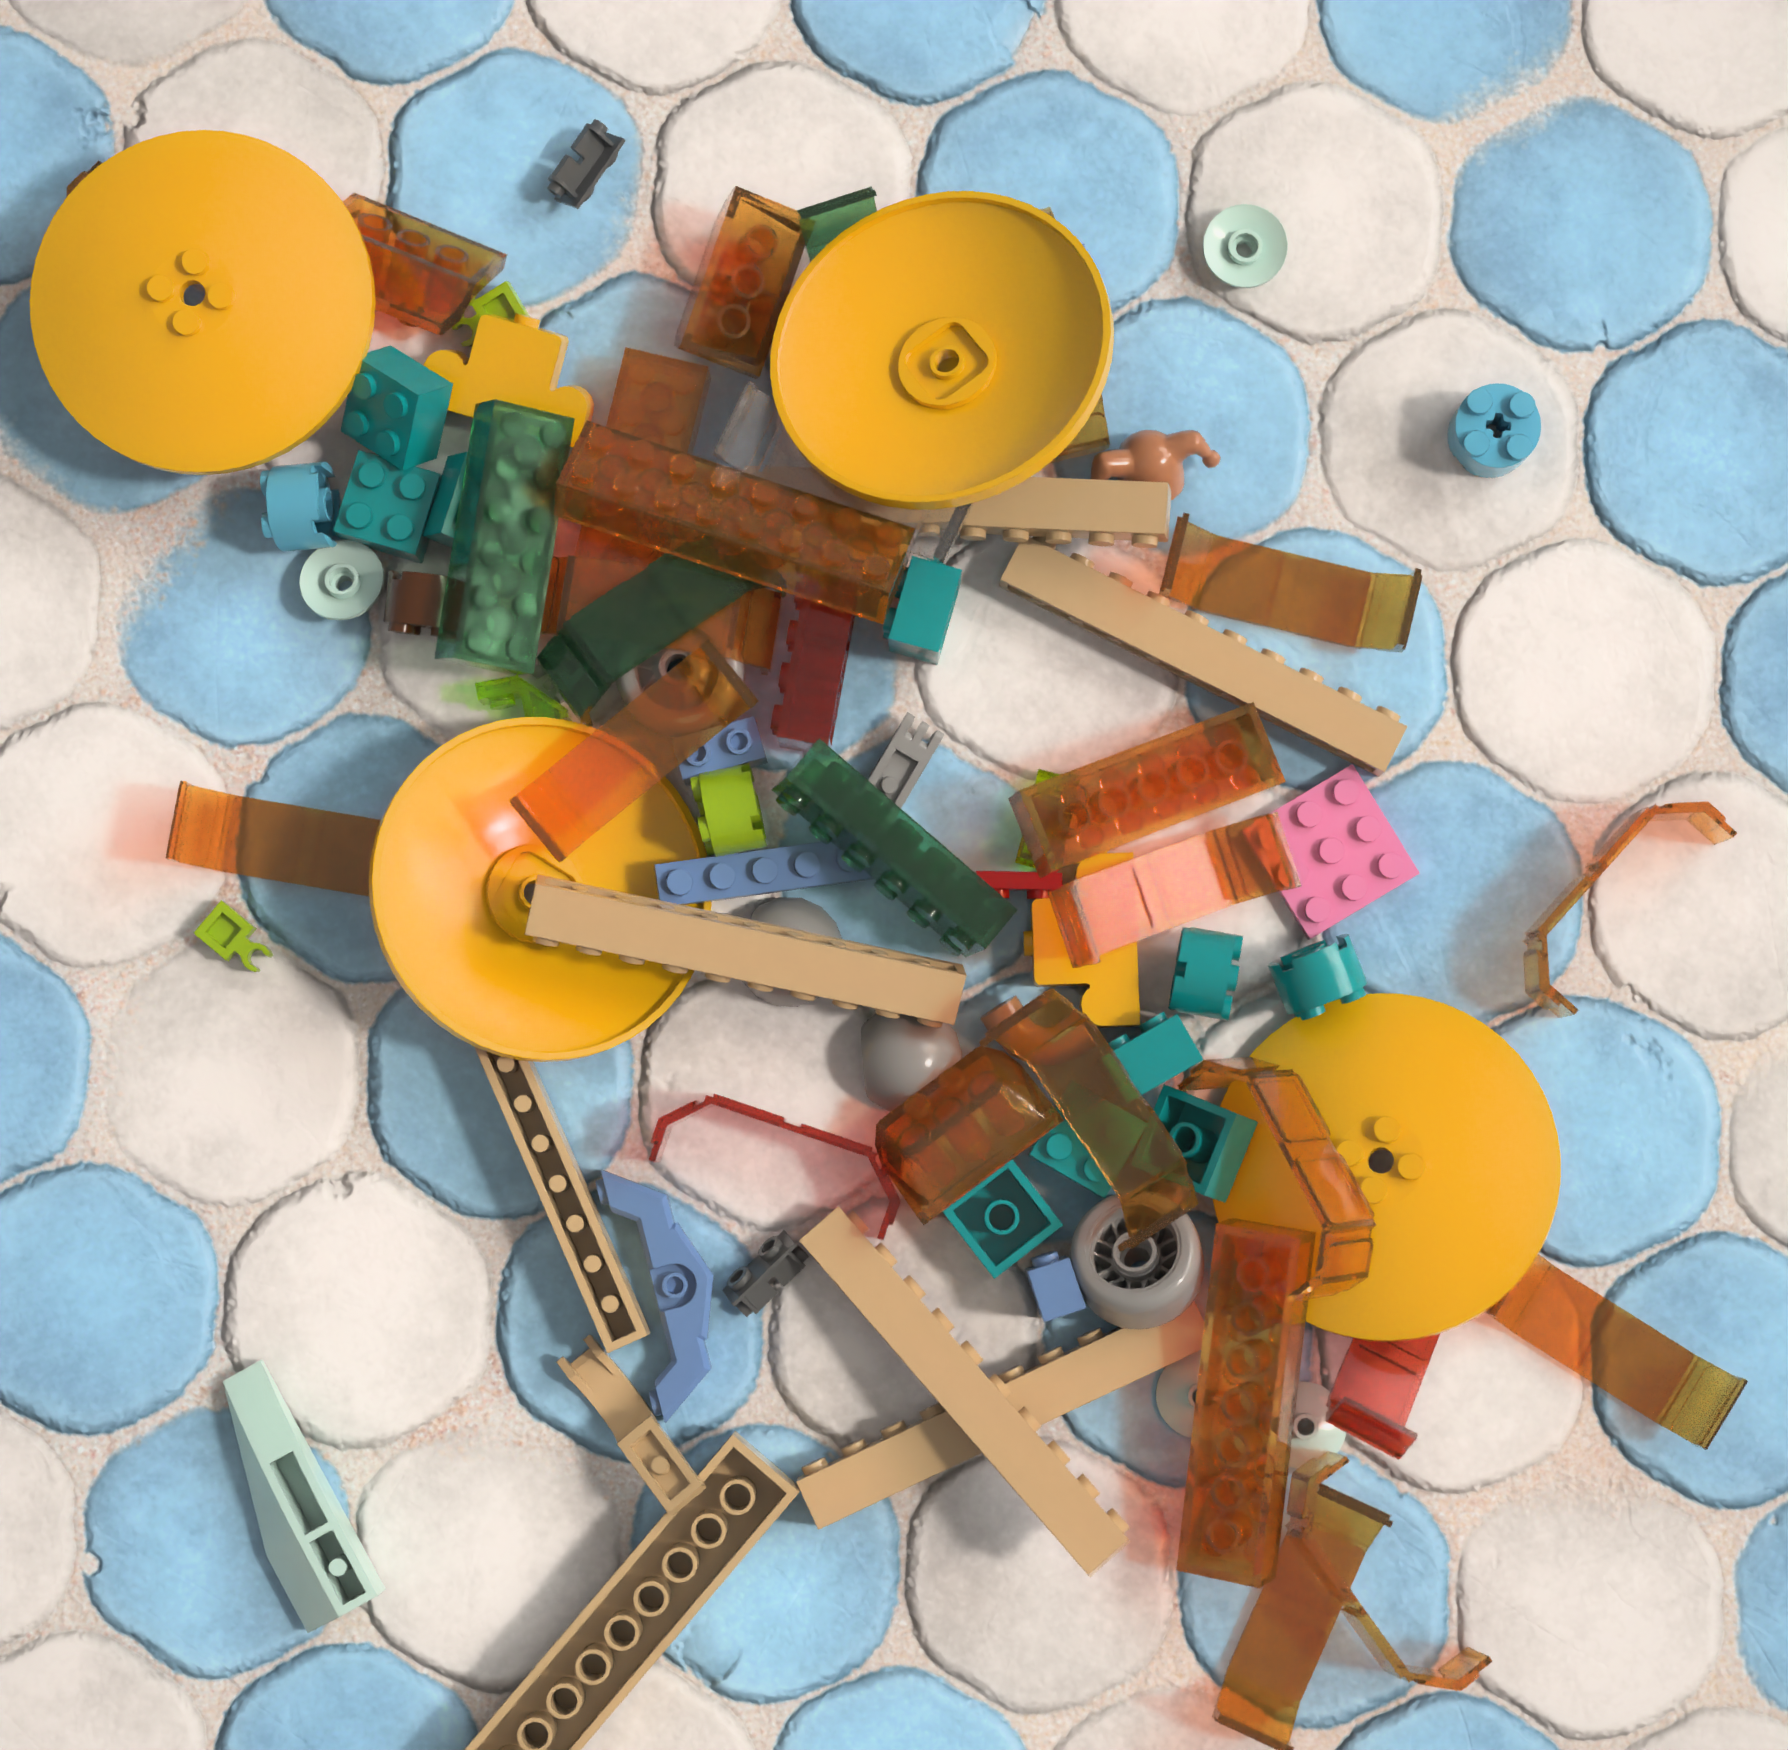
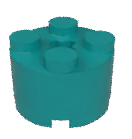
[1168,927,1243,1021]
[1268,934,1368,1020]

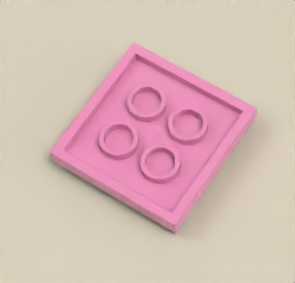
[1242,764,1420,940]

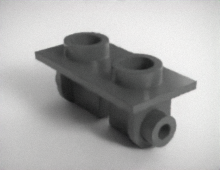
[547,119,626,209]
[722,1230,809,1317]

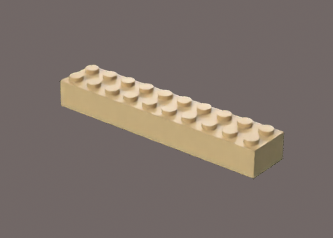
[464,1431,800,1750]

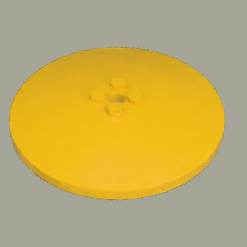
[29,130,376,475]
[770,191,1114,510]
[369,717,712,1062]
[1212,993,1561,1342]

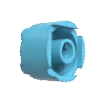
[1447,383,1541,478]
[260,462,341,551]

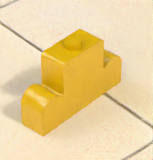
[423,313,594,449]
[1023,852,1140,1028]

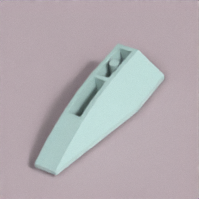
[223,1360,385,1633]

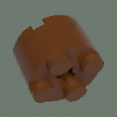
[383,570,475,640]

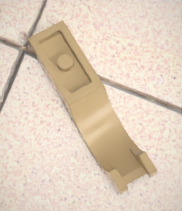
[556,1335,707,1516]

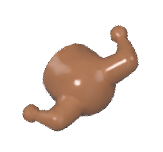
[1091,430,1221,500]

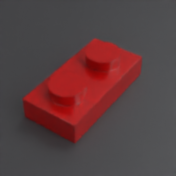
[975,871,1062,900]

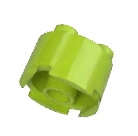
[690,763,767,857]

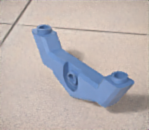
[596,1170,714,1423]

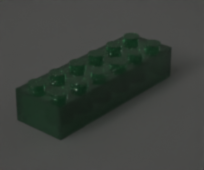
[434,399,575,675]
[771,738,1018,958]

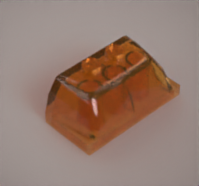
[674,186,815,379]
[343,192,507,335]
[875,1046,1064,1225]

